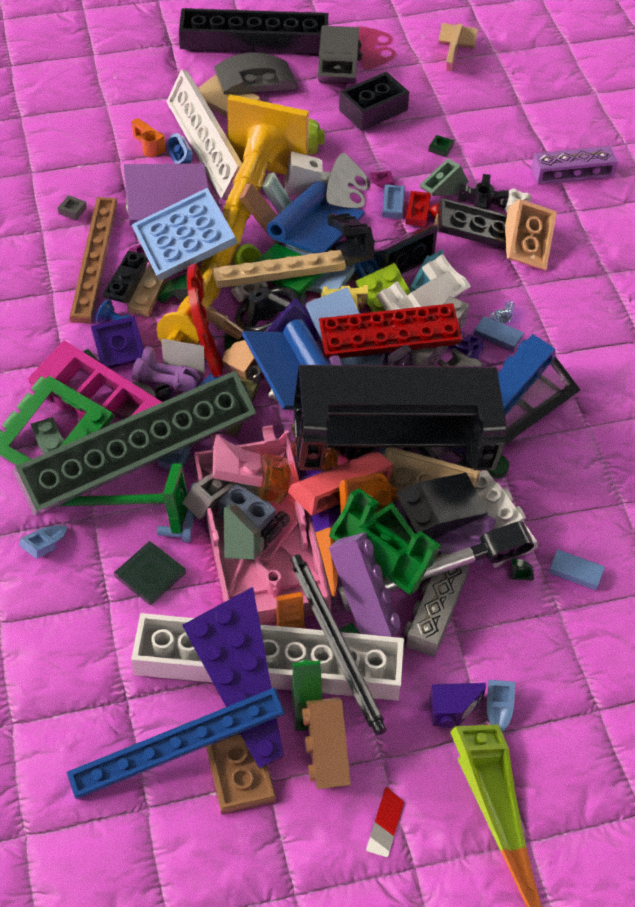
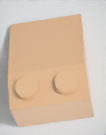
[505,199,557,271]

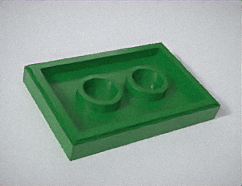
[255,243,324,296]

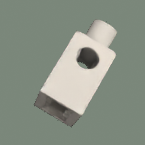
[284,152,331,195]

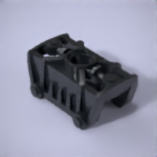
[327,213,375,266]

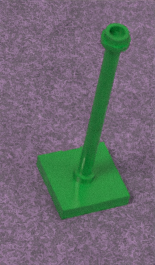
[57,463,188,533]

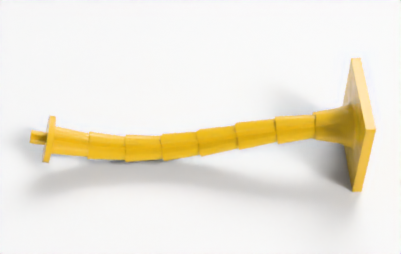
[156,94,309,345]

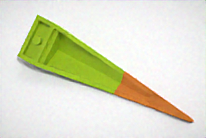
[450,724,542,907]

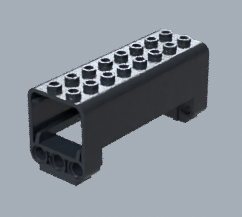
[294,365,506,470]

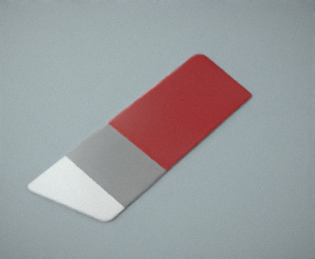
[366,787,404,857]

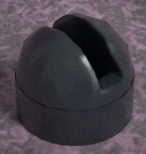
[154,384,173,402]

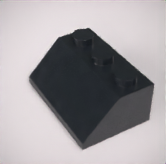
[374,225,438,274]

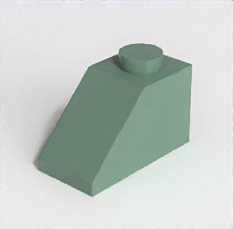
[419,158,469,196]
[224,504,264,559]

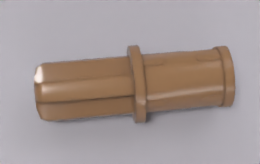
[206,305,244,340]

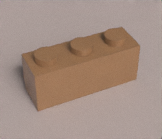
[302,697,351,789]

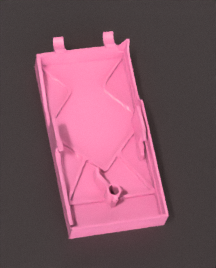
[194,425,331,625]

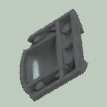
[214,53,298,95]

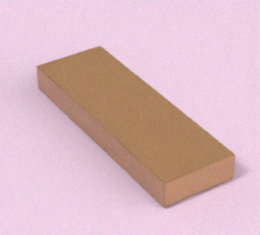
[239,183,280,244]

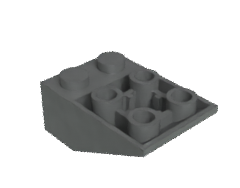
[318,25,359,84]

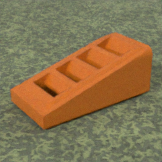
[276,592,305,629]

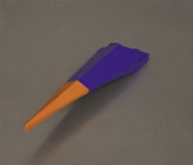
[300,465,341,597]

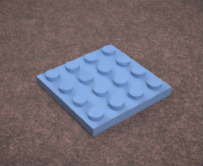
[132,188,238,281]

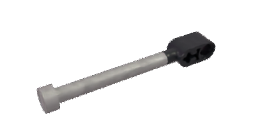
[338,521,534,612]

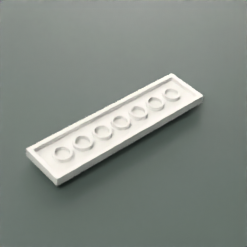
[167,70,242,199]

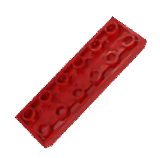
[319,303,463,359]

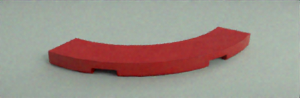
[187,263,224,377]

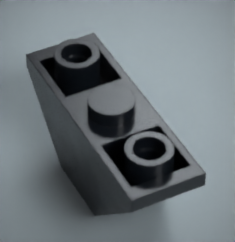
[102,250,148,303]

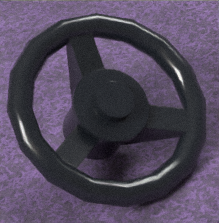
[234,286,300,332]

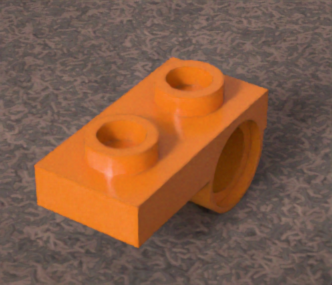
[131,118,166,157]

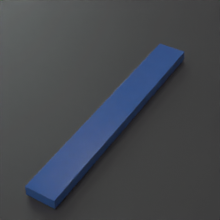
[66,687,286,799]

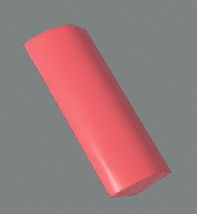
[288,451,393,516]

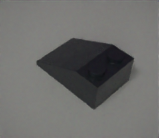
[396,473,488,539]

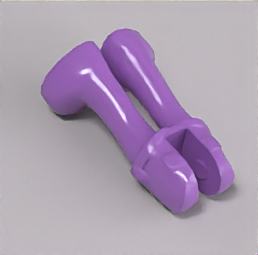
[132,346,202,392]

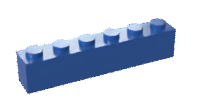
[452,334,555,457]

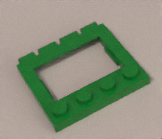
[0,376,115,466]

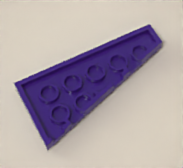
[182,587,284,770]

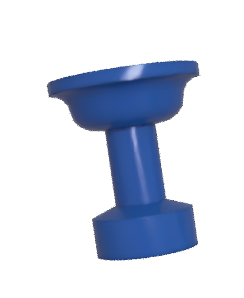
[96,299,132,323]

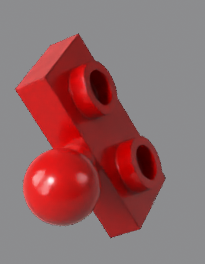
[405,191,438,227]

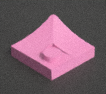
[213,435,263,487]

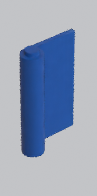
[267,181,365,254]
[242,319,330,410]

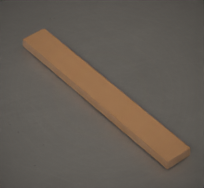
[70,197,118,324]

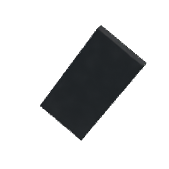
[438,198,507,249]

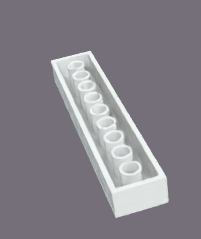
[131,613,404,701]

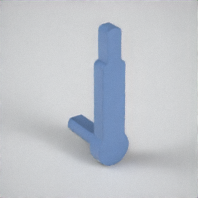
[157,483,196,543]

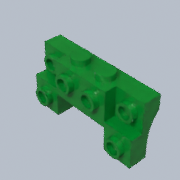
[329,488,441,595]

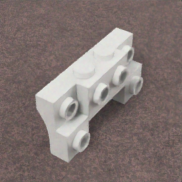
[376,254,471,311]
[476,470,538,568]

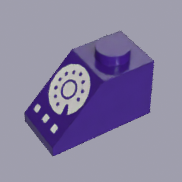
[430,683,486,728]

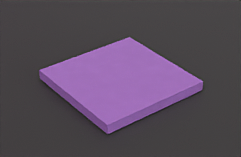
[124,163,208,226]

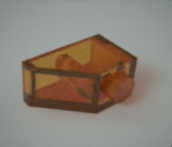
[257,453,291,504]

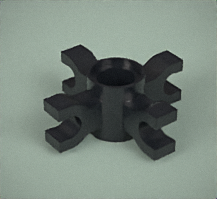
[458,174,509,210]

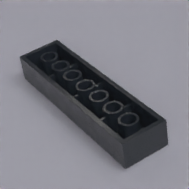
[179,8,329,55]

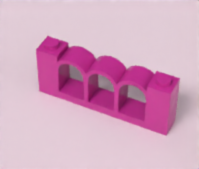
[28,340,162,420]

